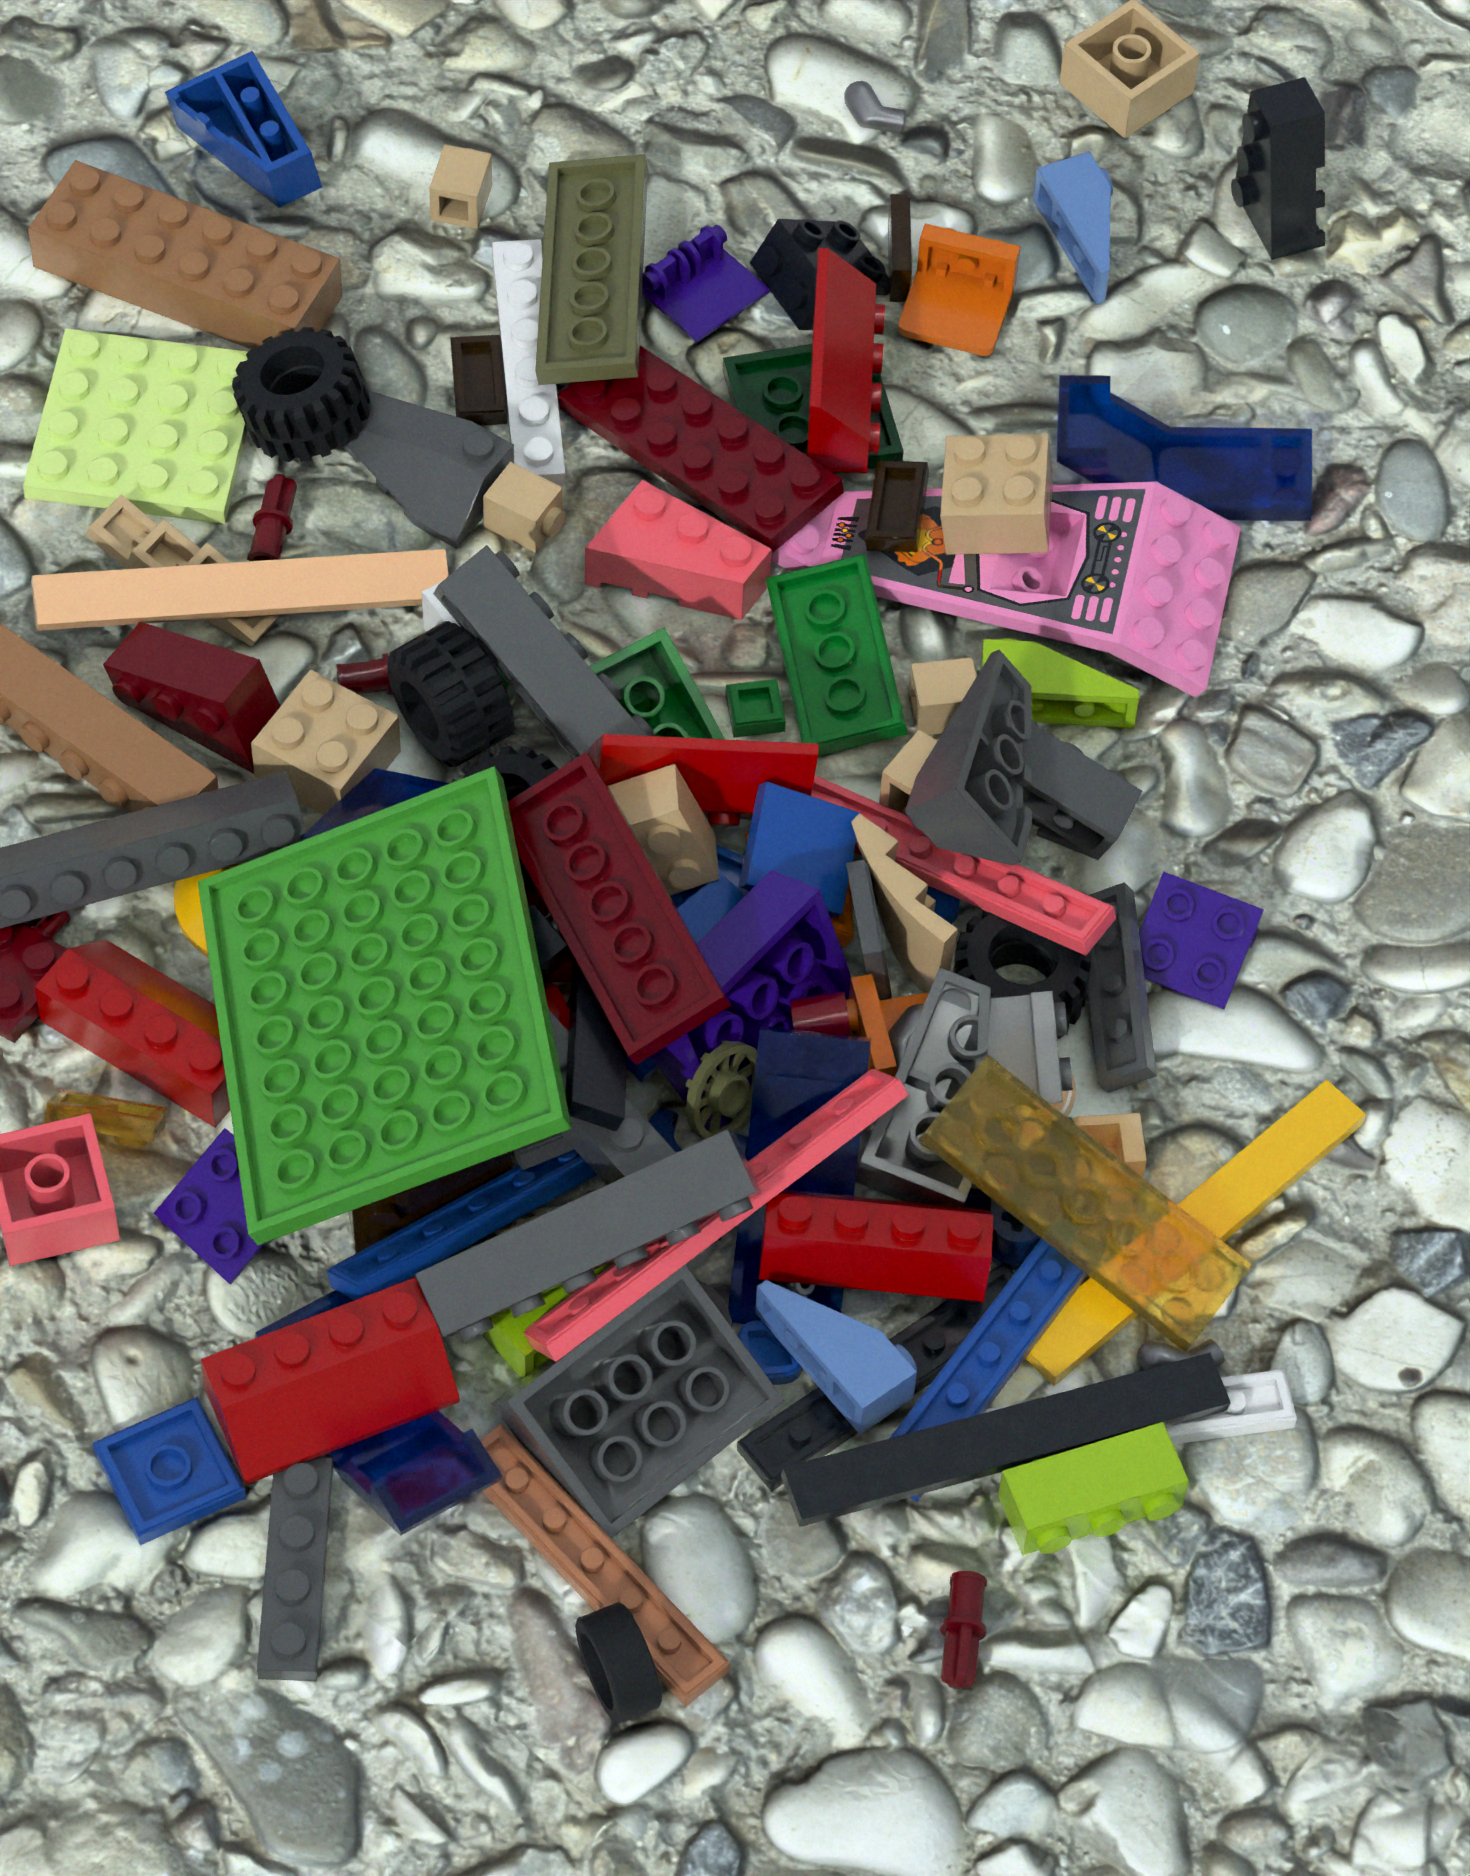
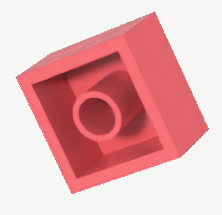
[0,1113,120,1266]

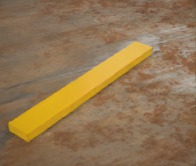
[1025,1079,1366,1386]

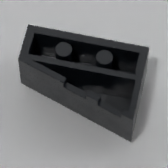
[1231,77,1325,260]

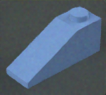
[1033,151,1113,305]
[755,1280,917,1434]

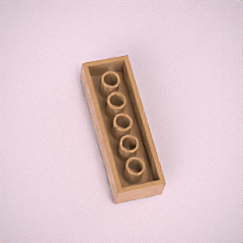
[28,160,342,349]

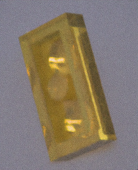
[44,1089,168,1146]

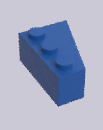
[165,51,322,208]

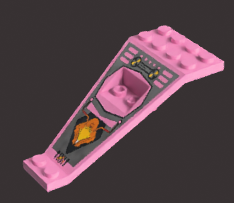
[771,482,1241,698]

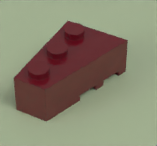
[103,622,281,774]

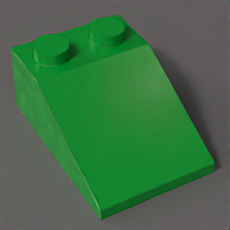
[589,627,725,739]

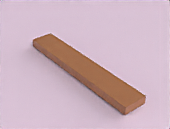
[457,1424,730,1707]

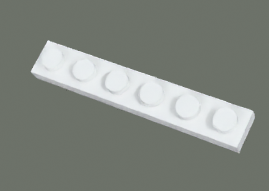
[492,239,565,486]

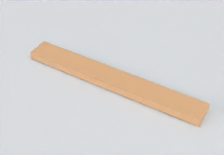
[31,549,449,631]

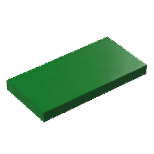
[765,553,908,756]

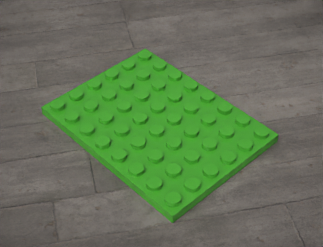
[198,766,572,1245]

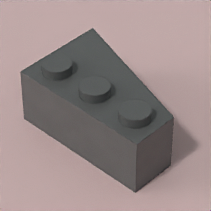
[1023,719,1142,860]

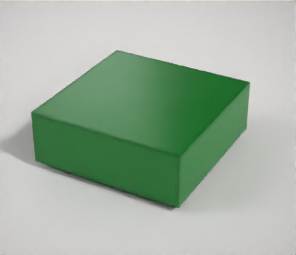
[725,679,786,738]

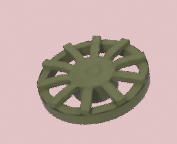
[683,1040,766,1139]

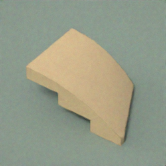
[851,813,958,993]

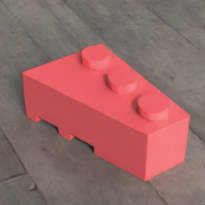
[585,480,772,620]

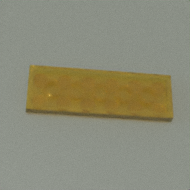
[919,1055,1252,1351]

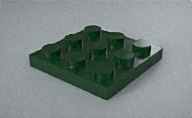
[723,344,904,474]

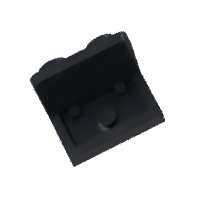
[749,219,890,330]

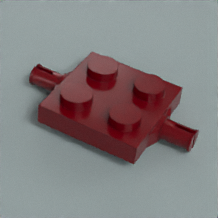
[0,911,70,1043]

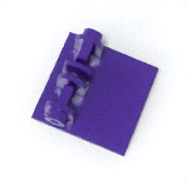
[642,225,770,343]
[1139,871,1264,1010]
[153,1128,265,1284]

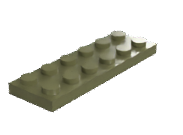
[535,154,648,385]

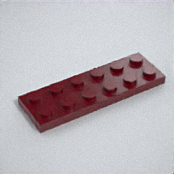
[557,345,844,553]
[508,752,731,1065]

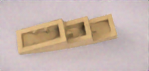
[86,494,282,646]

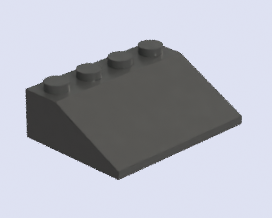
[491,1265,785,1539]

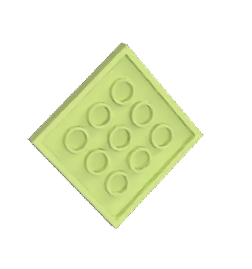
[23,328,248,524]

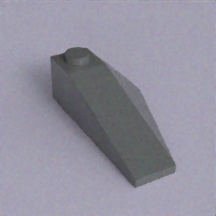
[343,390,514,548]
[905,649,1032,865]
[855,967,991,1206]

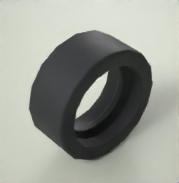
[575,1602,662,1724]

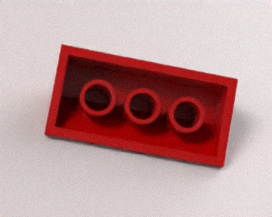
[807,248,885,473]
[589,734,819,828]
[34,939,230,1128]
[759,1189,993,1302]
[201,1277,460,1485]

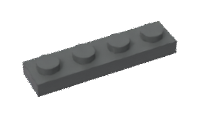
[1087,882,1157,1093]
[257,1458,333,1681]

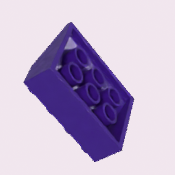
[650,869,851,1131]

